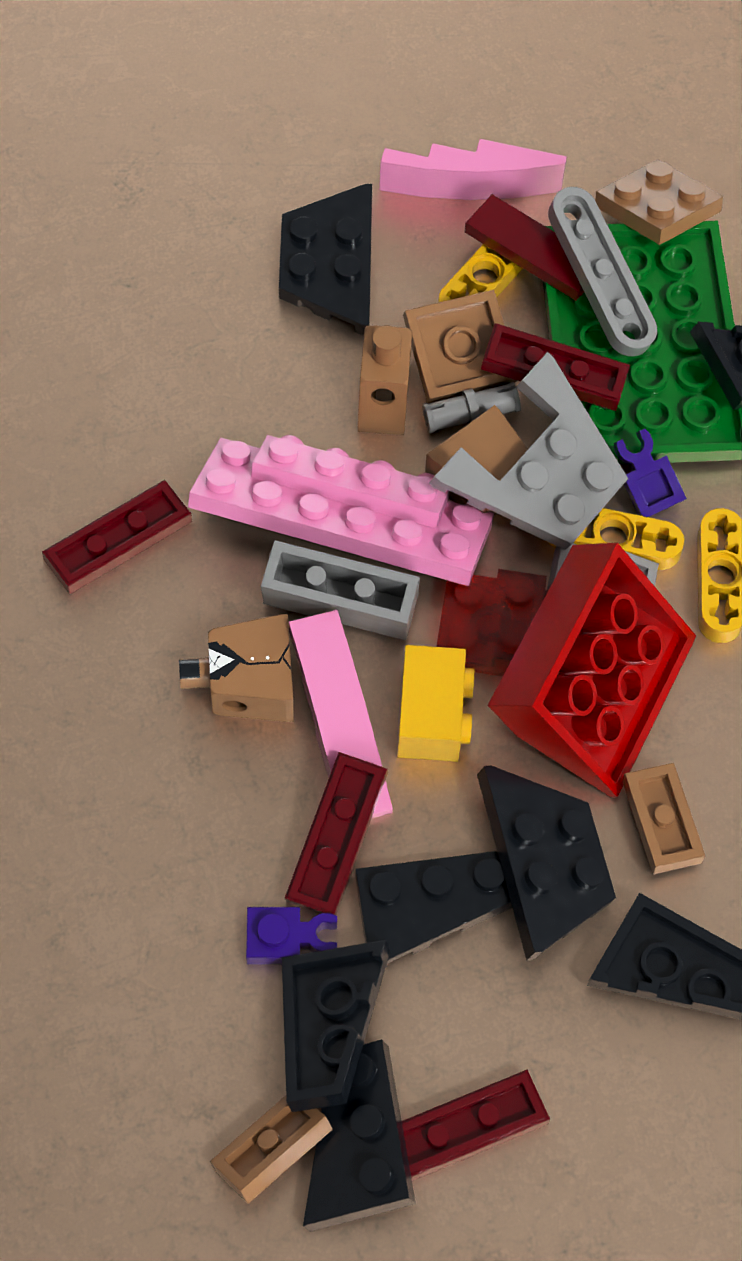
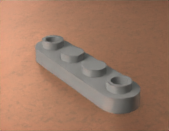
[548,187,657,356]

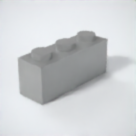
[261,540,420,640]

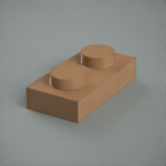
[622,763,705,874]
[210,1096,333,1204]

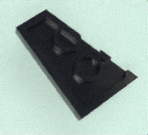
[587,893,742,1020]
[303,1039,416,1232]

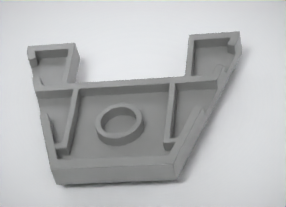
[429,352,628,550]

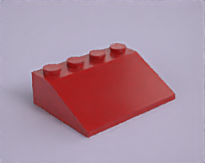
[487,542,696,797]

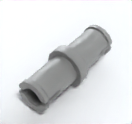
[422,382,521,433]

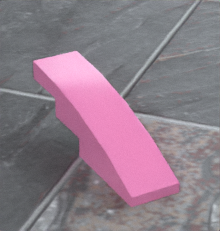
[379,139,567,200]
[289,610,393,818]

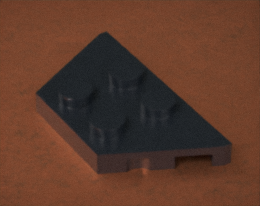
[279,184,372,335]
[477,765,616,961]

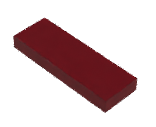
[464,194,584,301]
[481,323,630,411]
[42,480,192,595]
[284,752,388,915]
[402,1070,550,1181]

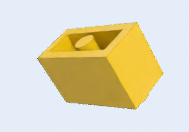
[397,645,474,762]

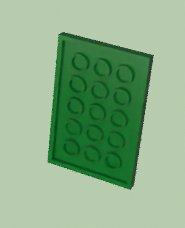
[543,221,742,464]

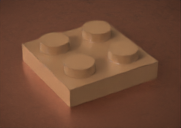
[595,160,723,245]
[403,290,517,403]

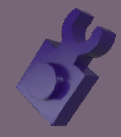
[614,428,687,517]
[246,907,337,965]

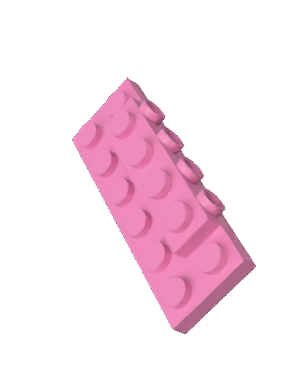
[188,435,494,586]

